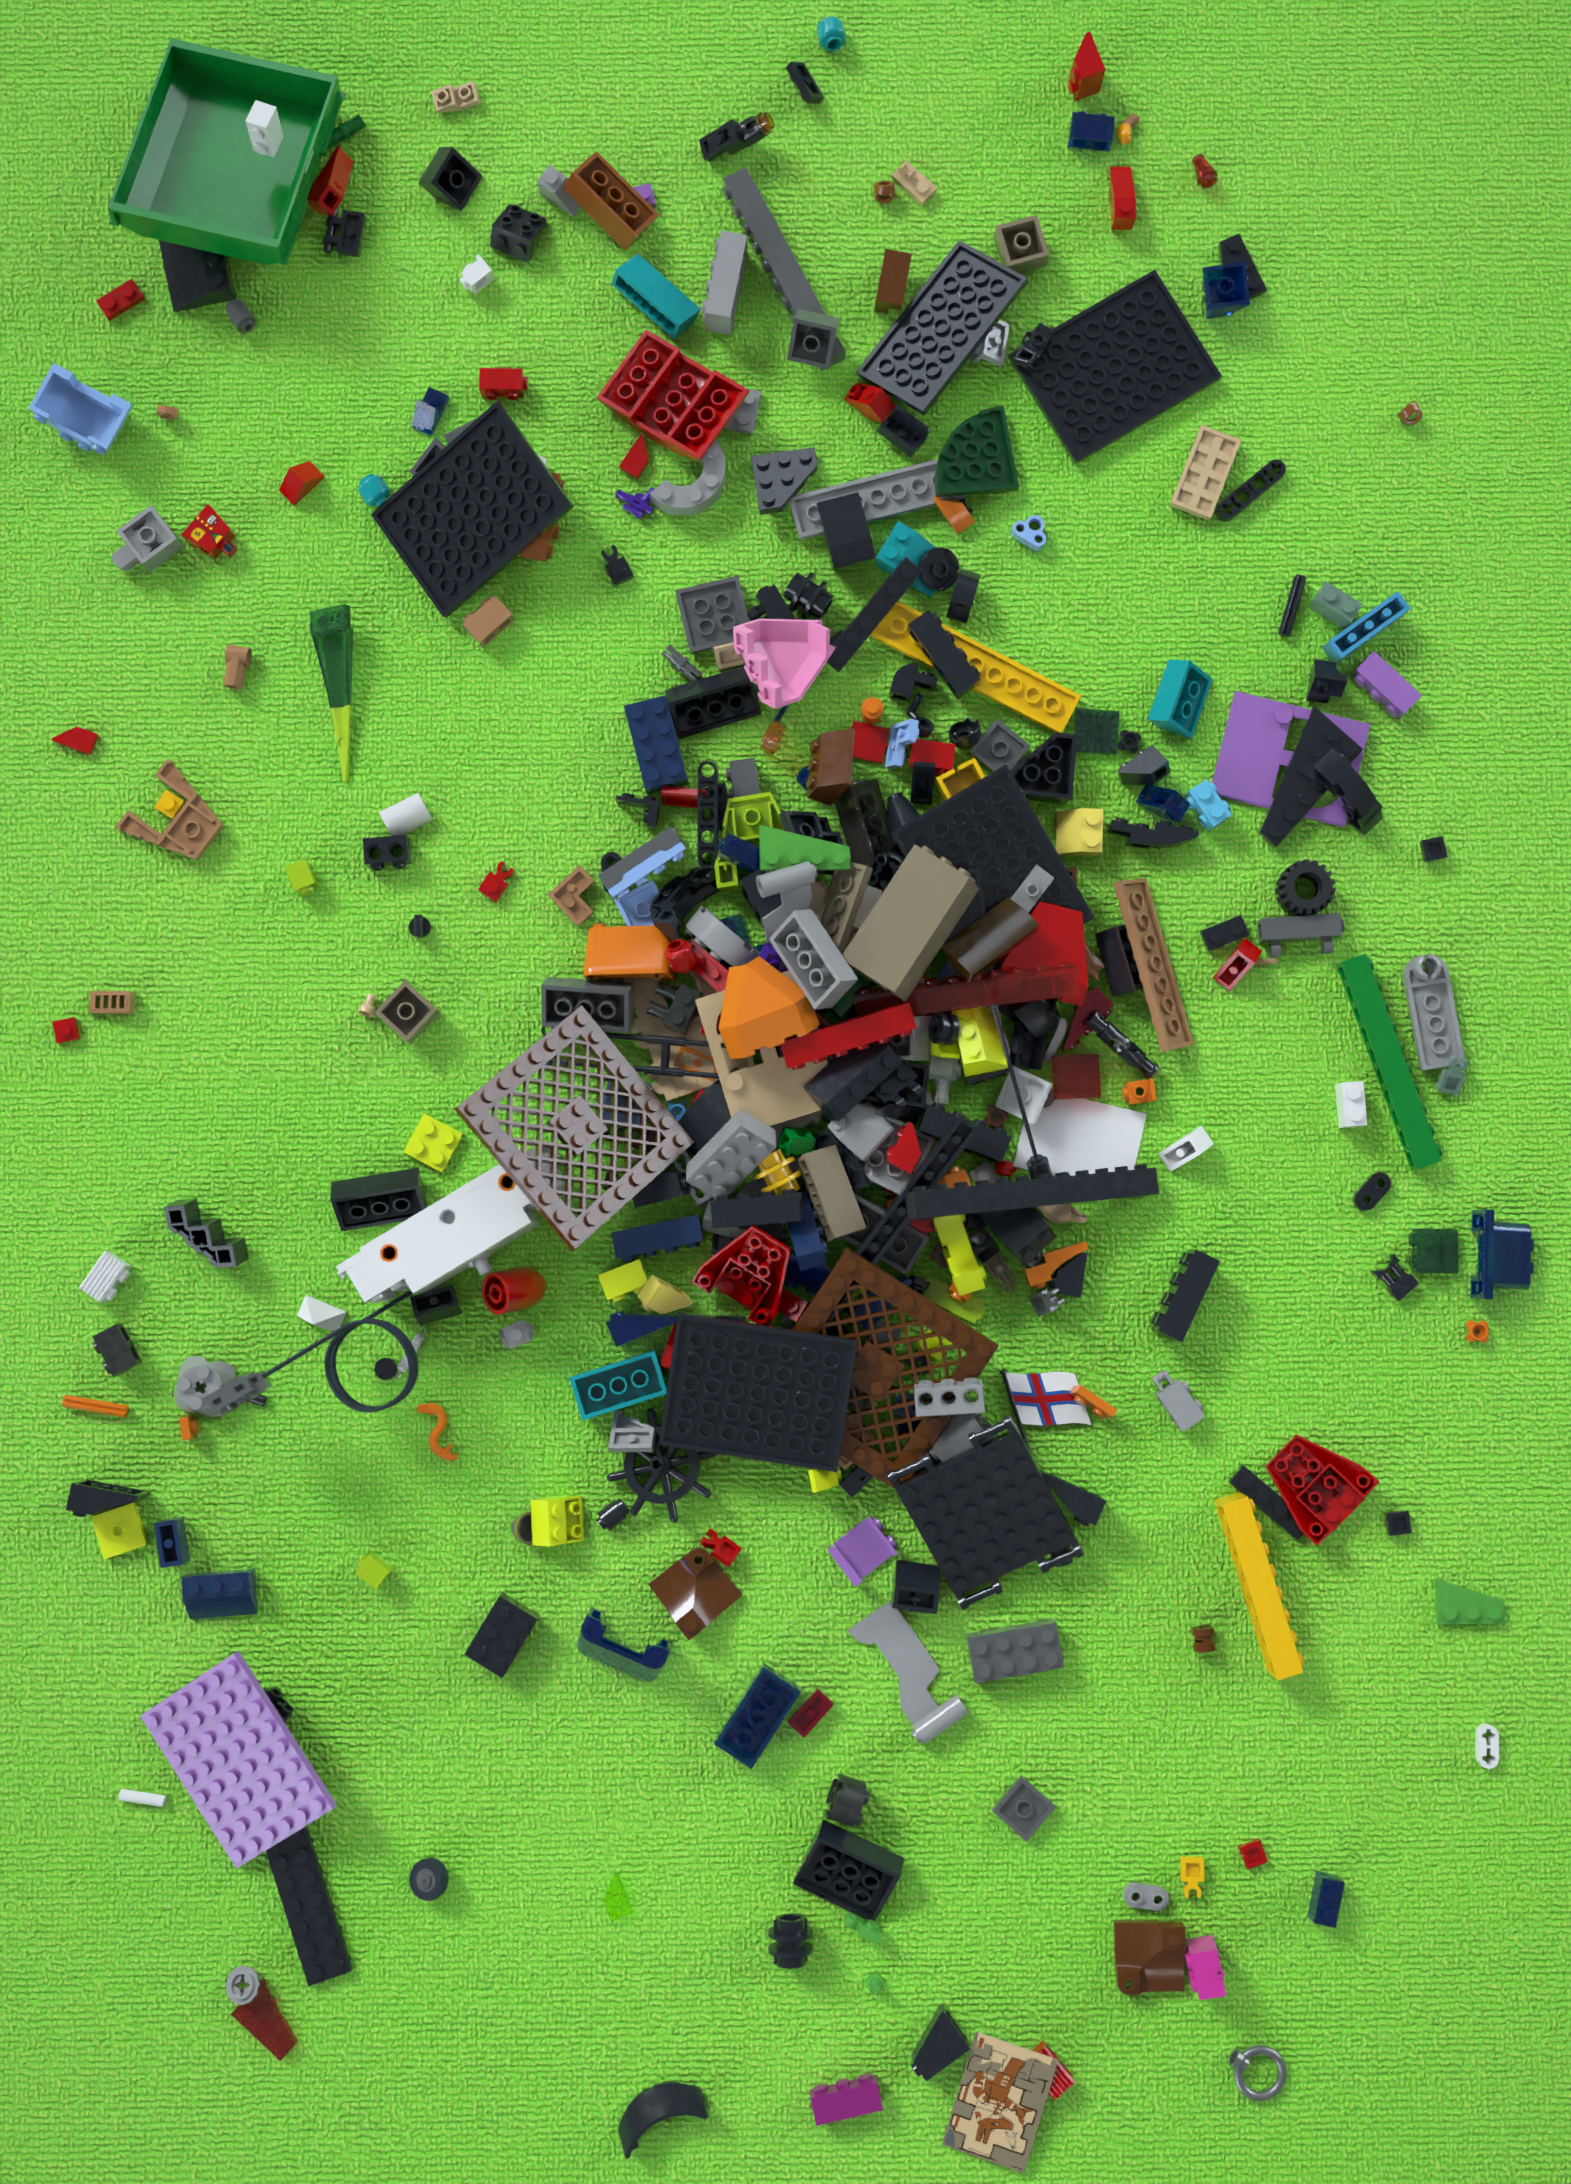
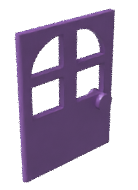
[1212,691,1371,827]

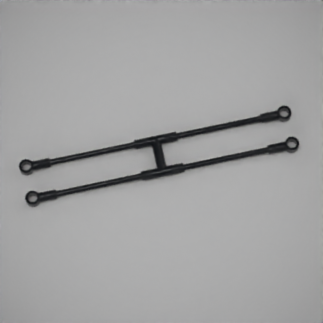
[541,1027,783,1079]

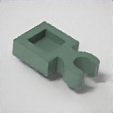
[1435,1055,1468,1095]

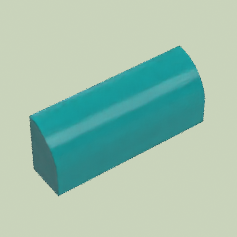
[611,254,701,340]

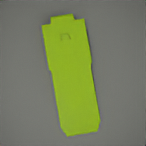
[923,1278,986,1324]

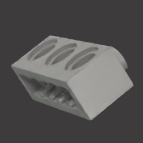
[914,1378,984,1417]

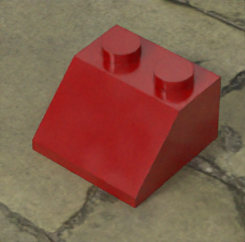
[1067,31,1106,101]

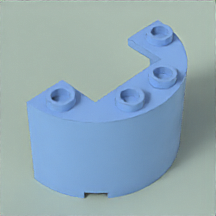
[29,363,133,455]

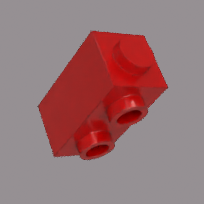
[479,368,529,400]

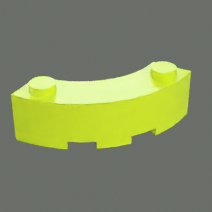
[932,1214,987,1296]

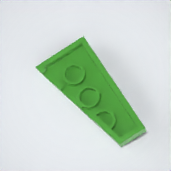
[759,825,850,871]

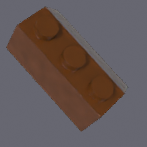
[806,729,855,806]

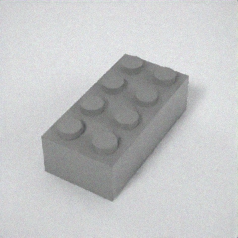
[702,230,748,335]
[769,909,858,1010]
[686,1109,776,1199]

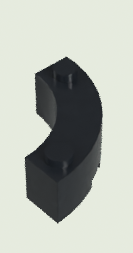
[1313,749,1383,836]

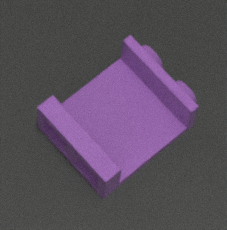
[828,1515,898,1587]

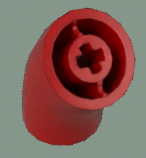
[482,1267,546,1315]

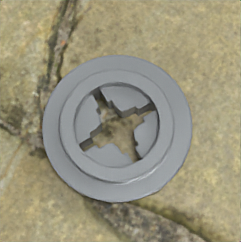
[226,1966,261,2005]

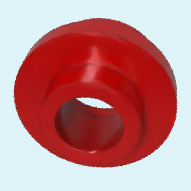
[994,1160,1017,1177]

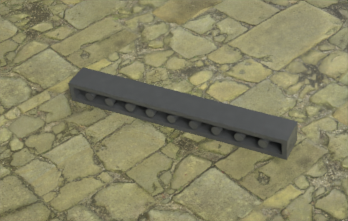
[722,167,845,371]

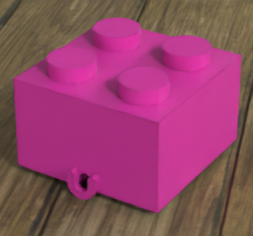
[1185,1935,1227,2000]

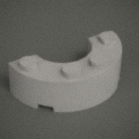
[650,440,726,516]
[685,905,759,967]

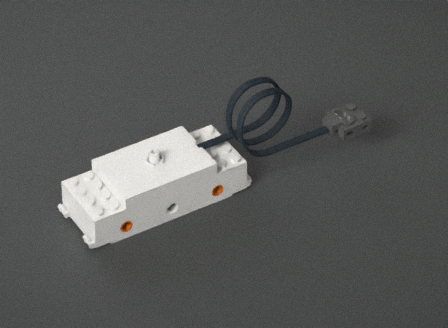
[203,1147,565,1415]

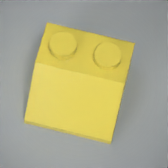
[1055,808,1103,857]

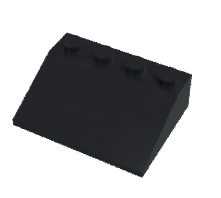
[159,240,237,312]
[792,1819,905,1921]

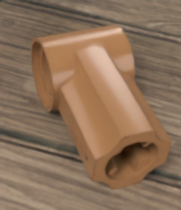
[223,644,252,690]

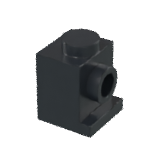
[968,1226,1000,1264]

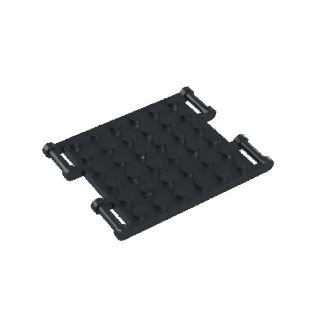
[887,1415,1085,1610]

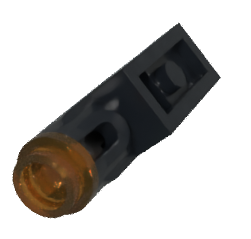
[699,112,775,162]

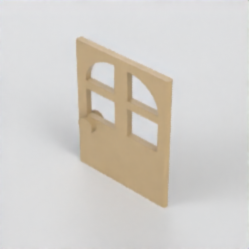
[695,970,829,1126]

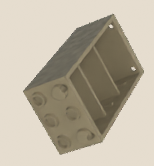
[842,844,979,1002]

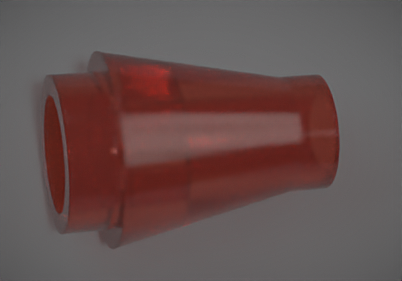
[1192,154,1217,189]

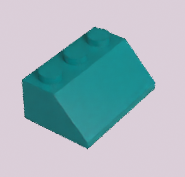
[1148,659,1213,739]

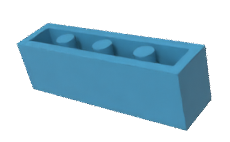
[1322,591,1411,664]

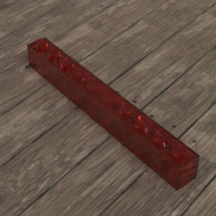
[853,961,1080,1017]

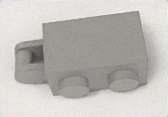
[1151,1369,1205,1432]

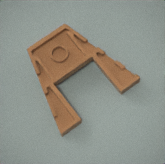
[115,758,224,861]

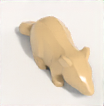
[1037,1204,1088,1224]

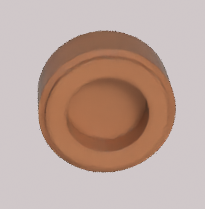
[156,405,179,420]

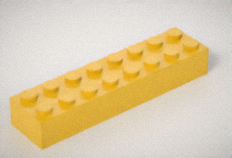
[1214,1492,1304,1681]

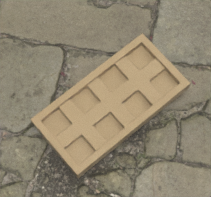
[1170,425,1241,521]

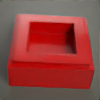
[1238,1838,1268,1870]

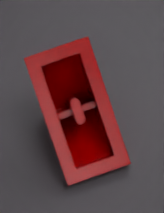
[279,461,325,506]

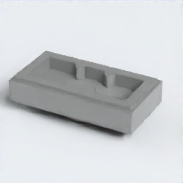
[1010,864,1054,913]

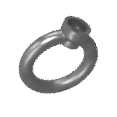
[1228,2045,1287,2101]

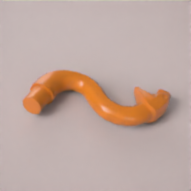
[418,1403,457,1461]

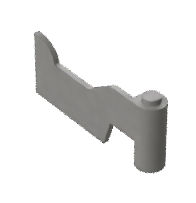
[756,861,817,945]
[848,1601,969,1744]

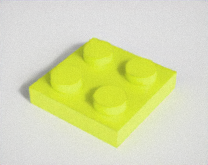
[403,1113,464,1173]

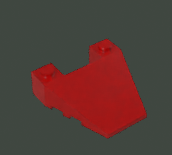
[995,901,1088,1006]

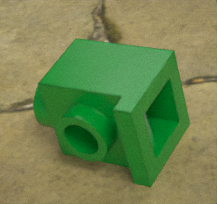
[777,1126,816,1157]

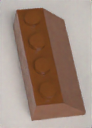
[563,151,660,251]

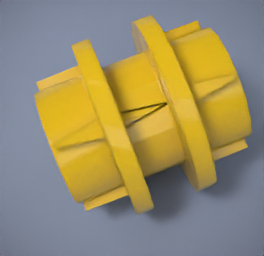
[753,1149,802,1194]

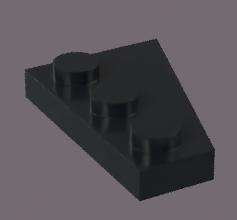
[1218,233,1267,310]
[812,1129,872,1191]

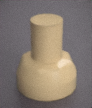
[358,994,376,1017]

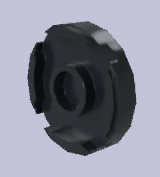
[918,547,959,591]

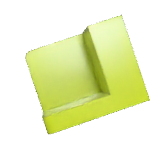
[914,1330,952,1363]

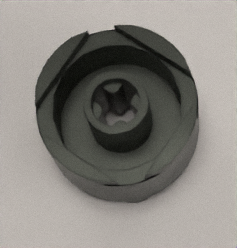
[825,1773,870,1827]

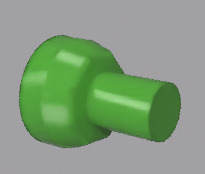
[866,1973,884,1994]

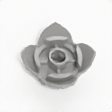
[174,1356,236,1417]

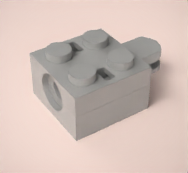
[112,505,184,572]

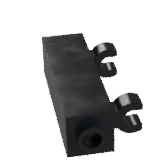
[747,584,796,621]

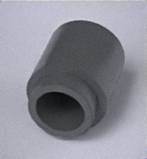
[225,299,256,332]

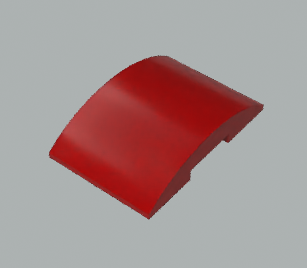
[597,330,750,461]

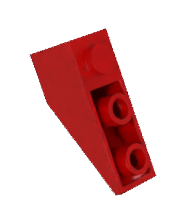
[307,146,353,216]

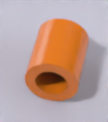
[861,697,883,725]

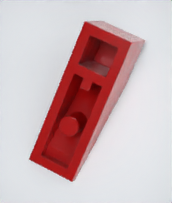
[1109,166,1136,230]

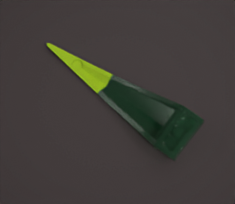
[310,604,353,783]

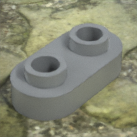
[1123,1882,1169,1911]

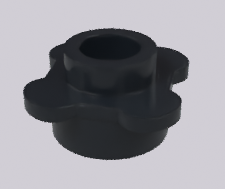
[1117,730,1141,754]

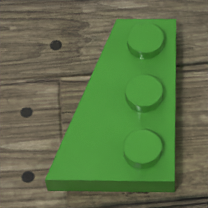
[1434,1578,1505,1624]

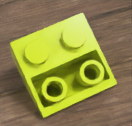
[530,1496,584,1546]

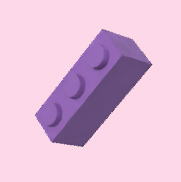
[1351,651,1422,719]

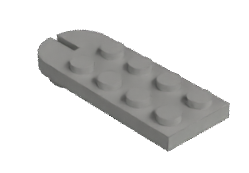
[1403,953,1465,1071]

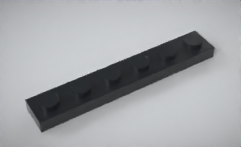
[826,557,922,672]

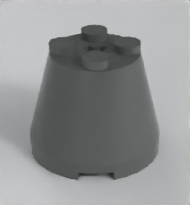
[929,1413,1000,1462]

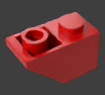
[844,383,895,423]
[885,1122,922,1176]

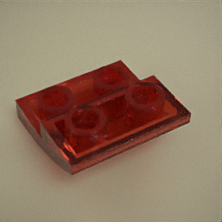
[1052,1054,1101,1100]

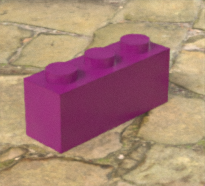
[810,2074,883,2126]

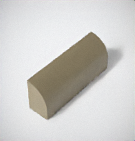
[797,1145,867,1243]

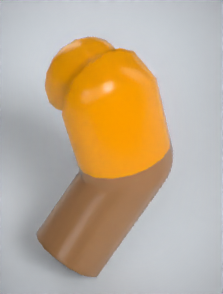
[1117,113,1140,145]

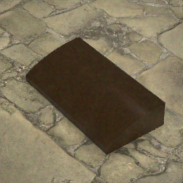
[940,897,1039,982]

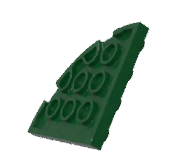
[935,406,1019,497]

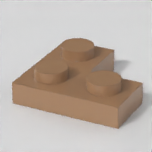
[548,865,595,927]

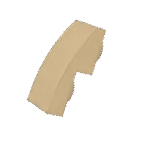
[431,81,481,113]

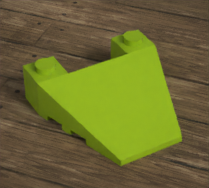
[714,792,784,892]

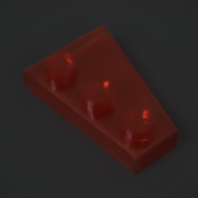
[231,1977,298,2061]

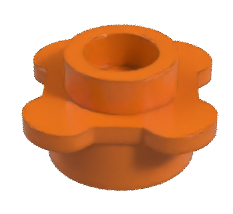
[1466,1320,1488,1343]

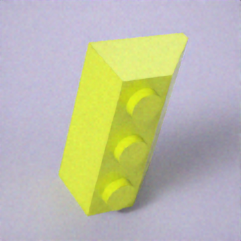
[951,1003,1008,1077]

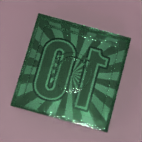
[1074,708,1120,755]

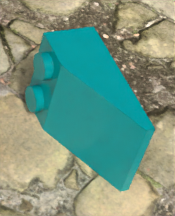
[875,521,935,598]

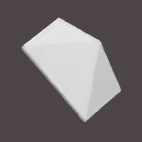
[297,1295,347,1331]

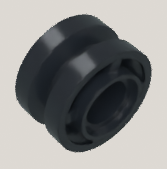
[928,1013,959,1045]

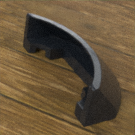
[650,867,721,941]
[618,2081,710,2159]

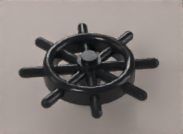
[607,1408,718,1523]

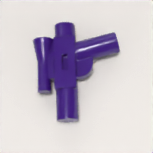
[615,487,655,521]

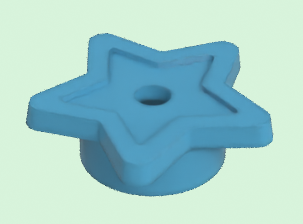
[667,1100,686,1122]

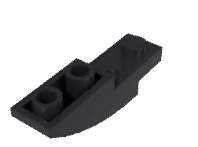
[1107,818,1199,849]

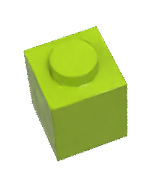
[284,859,319,896]
[355,1552,393,1590]

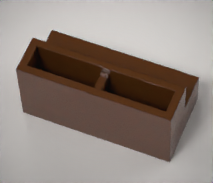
[875,249,912,314]

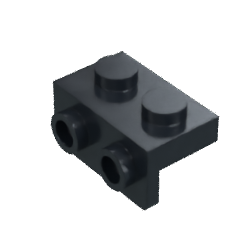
[877,405,931,457]

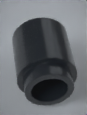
[596,1498,630,1531]

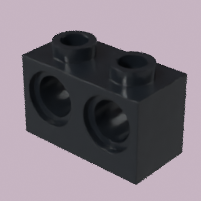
[363,834,412,871]

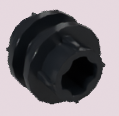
[783,572,835,620]
[768,1913,813,1969]

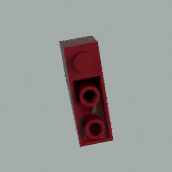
[1061,986,1114,1052]

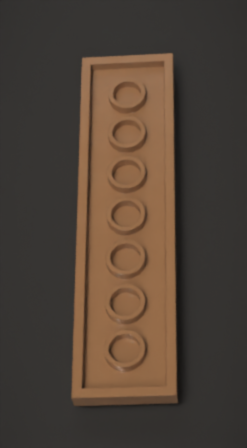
[1113,878,1194,1052]

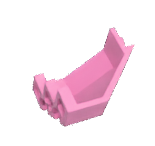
[733,619,836,709]

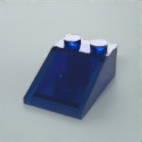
[606,1311,678,1347]

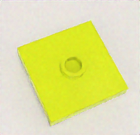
[91,1502,148,1559]

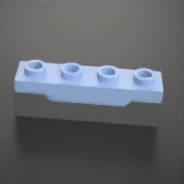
[598,827,687,899]

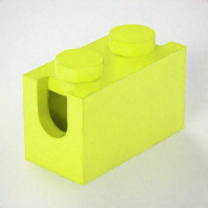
[598,1259,649,1302]

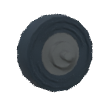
[409,1858,449,1901]

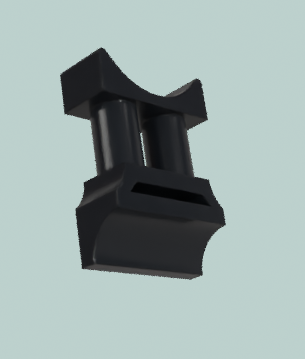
[1371,1254,1419,1301]

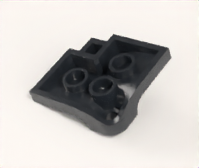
[779,811,843,875]

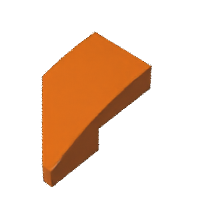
[933,496,975,535]

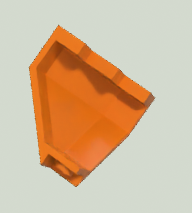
[719,956,820,1059]

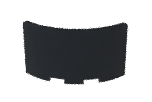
[678,1068,740,1156]

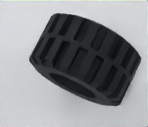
[1275,859,1336,916]

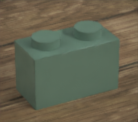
[1308,581,1363,629]

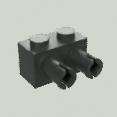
[646,980,703,1035]

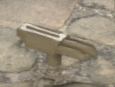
[984,1252,1017,1292]

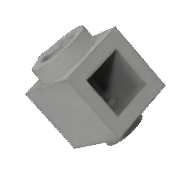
[499,1319,534,1349]

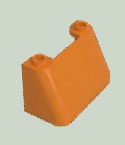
[584,924,676,981]

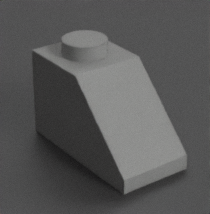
[537,165,581,217]

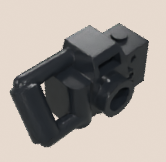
[1013,323,1054,368]

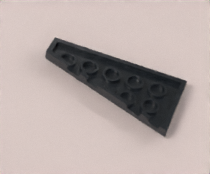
[1258,706,1363,848]

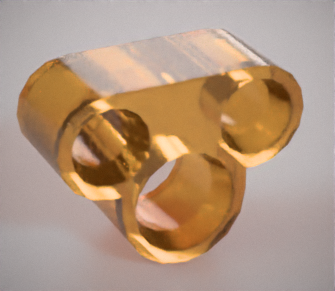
[760,721,787,755]

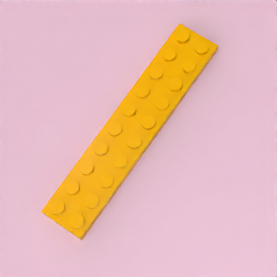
[869,601,1081,733]

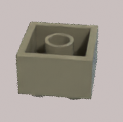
[994,215,1049,274]
[375,980,441,1044]

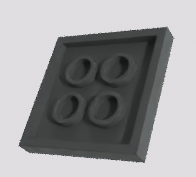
[675,576,749,655]

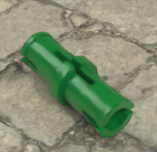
[328,113,366,148]

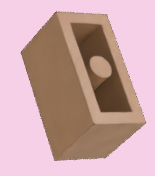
[463,595,515,648]

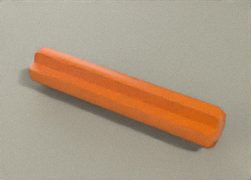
[62,1395,129,1417]

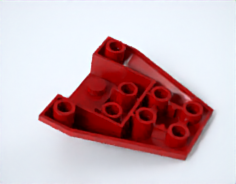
[692,1225,791,1326]
[1265,1435,1379,1546]

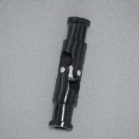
[1083,1009,1159,1079]

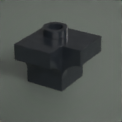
[1306,659,1347,704]

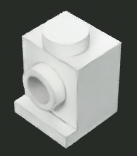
[459,254,494,295]

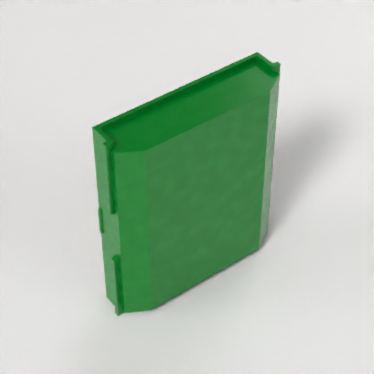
[107,38,345,265]

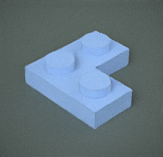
[885,719,919,770]

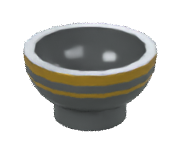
[511,1512,532,1545]

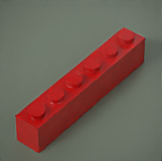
[780,1001,917,1070]

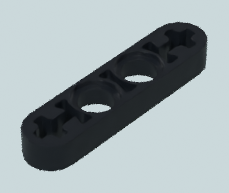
[1216,459,1286,522]

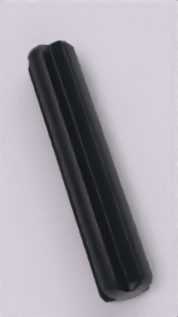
[1278,574,1306,637]

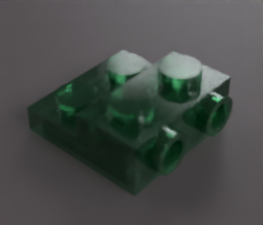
[1408,1229,1458,1274]

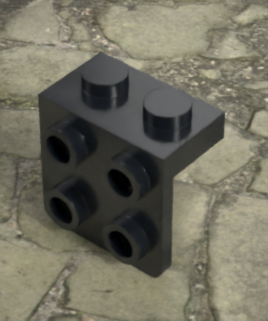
[490,204,547,263]

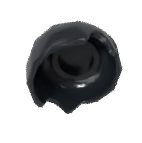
[948,717,981,748]

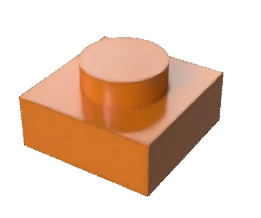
[179,1415,199,1440]

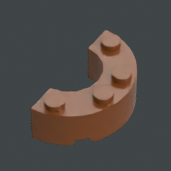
[519,472,565,562]

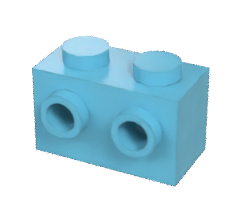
[1184,779,1232,832]

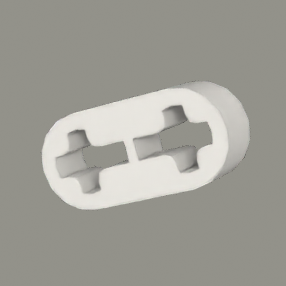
[1475,1723,1499,1769]

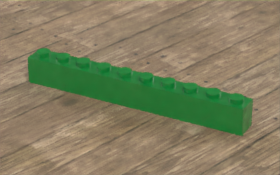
[1336,954,1442,1170]

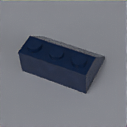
[181,1568,258,1619]

